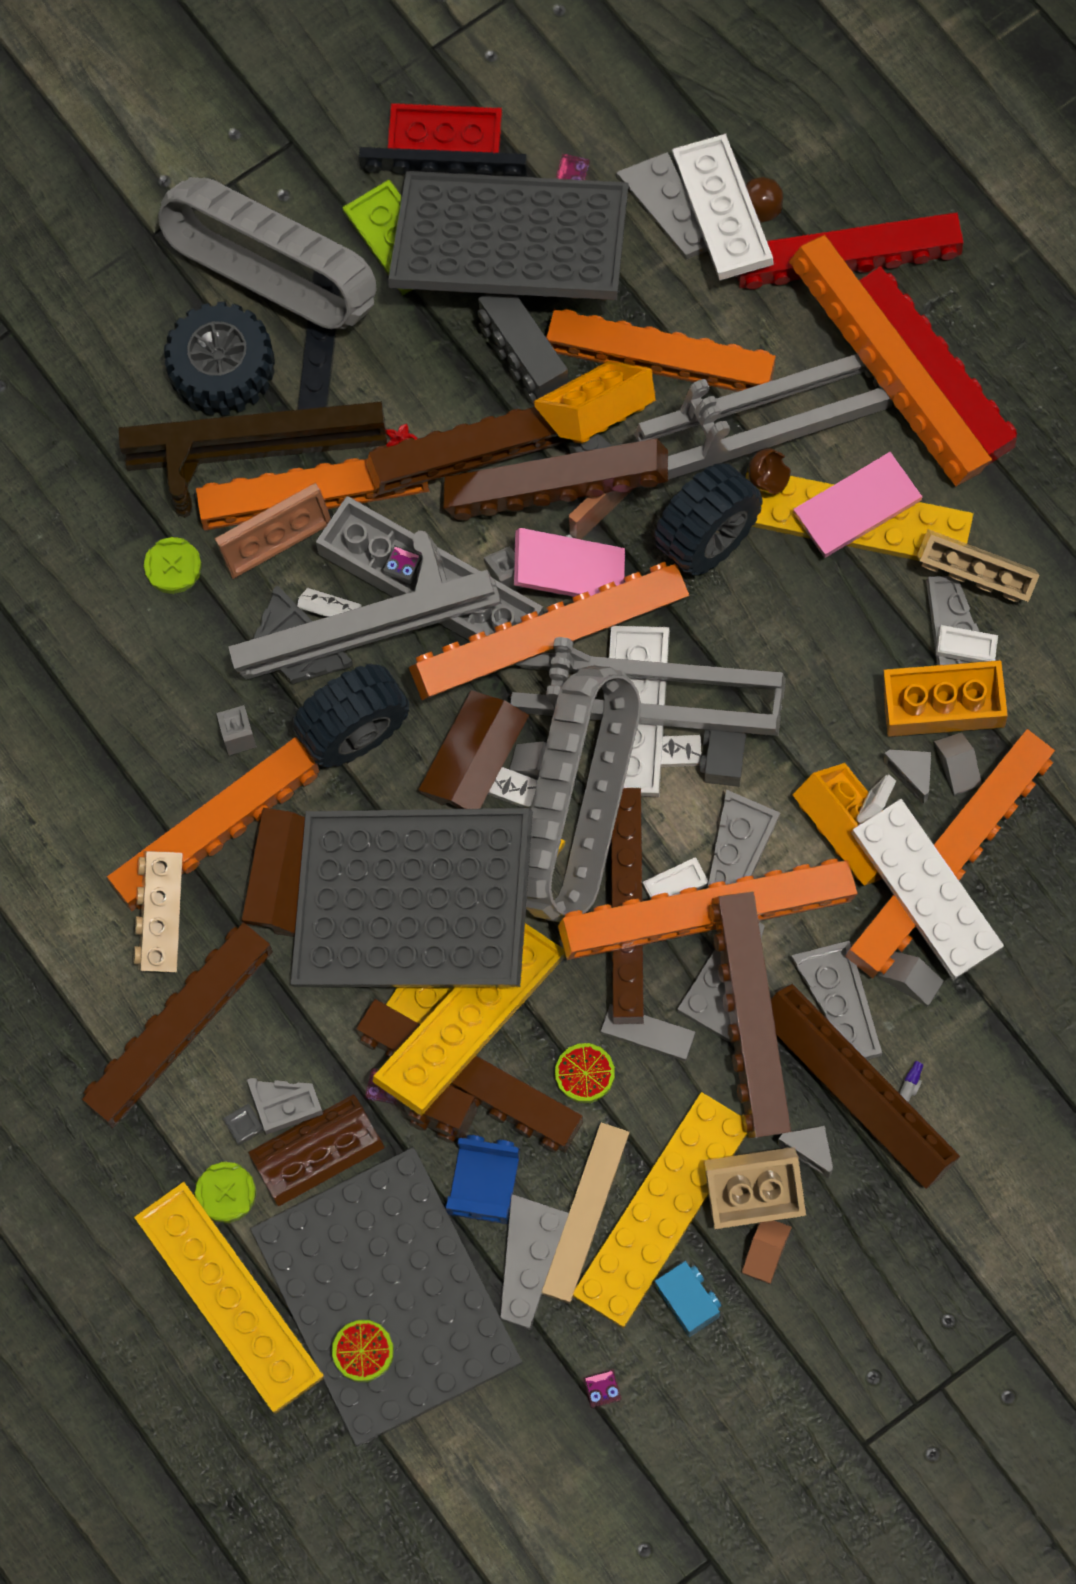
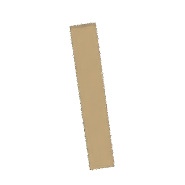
[541,1123,630,1304]

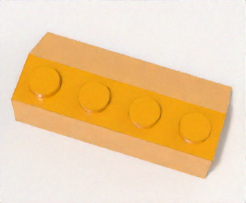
[534,361,656,443]
[883,660,1008,737]
[793,763,883,886]

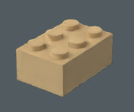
[704,1147,806,1229]

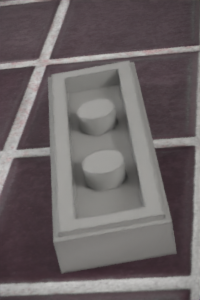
[601,1004,696,1062]

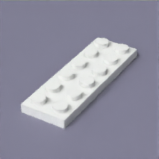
[672,134,774,280]
[609,626,670,797]
[851,799,1004,980]

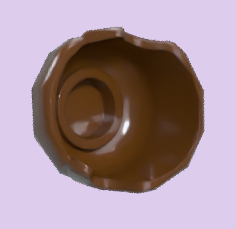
[745,177,783,222]
[748,448,791,495]

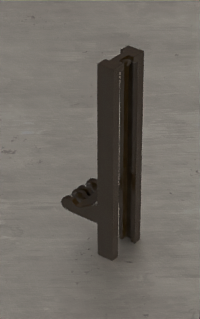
[119,401,387,518]

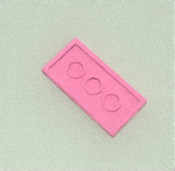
[793,452,922,558]
[514,528,625,597]

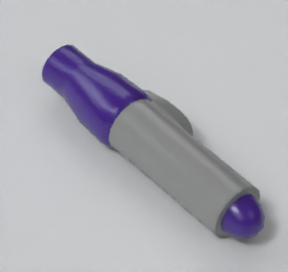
[899,1061,924,1102]

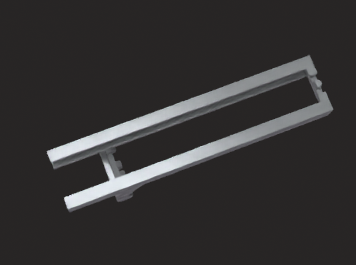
[634,354,893,480]
[228,530,502,680]
[510,637,786,736]

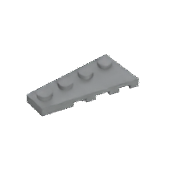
[926,576,979,665]
[708,789,780,886]
[791,941,882,1060]

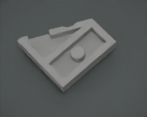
[247,1078,323,1135]

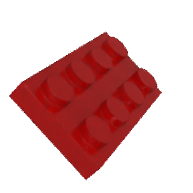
[388,103,502,153]

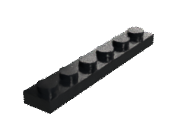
[359,147,528,177]
[298,270,341,410]

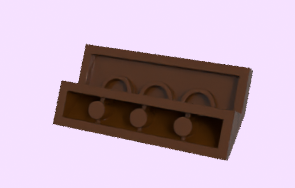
[417,690,529,809]
[242,808,305,937]
[248,1094,385,1207]

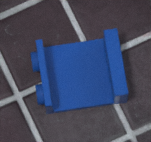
[446,1135,520,1224]

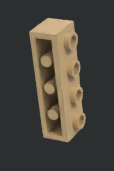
[917,529,1039,602]
[133,851,182,972]

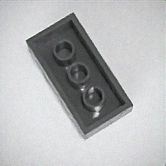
[477,293,569,403]

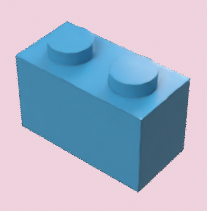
[655,1261,721,1337]

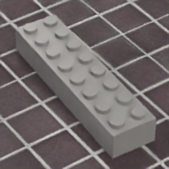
[316,496,544,666]

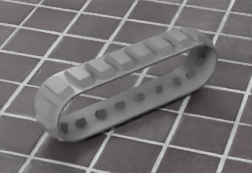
[158,177,377,329]
[526,665,641,922]

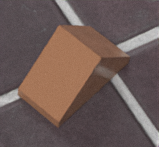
[742,1220,792,1284]

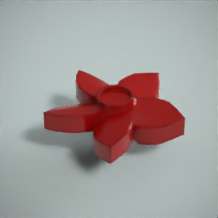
[386,423,418,447]

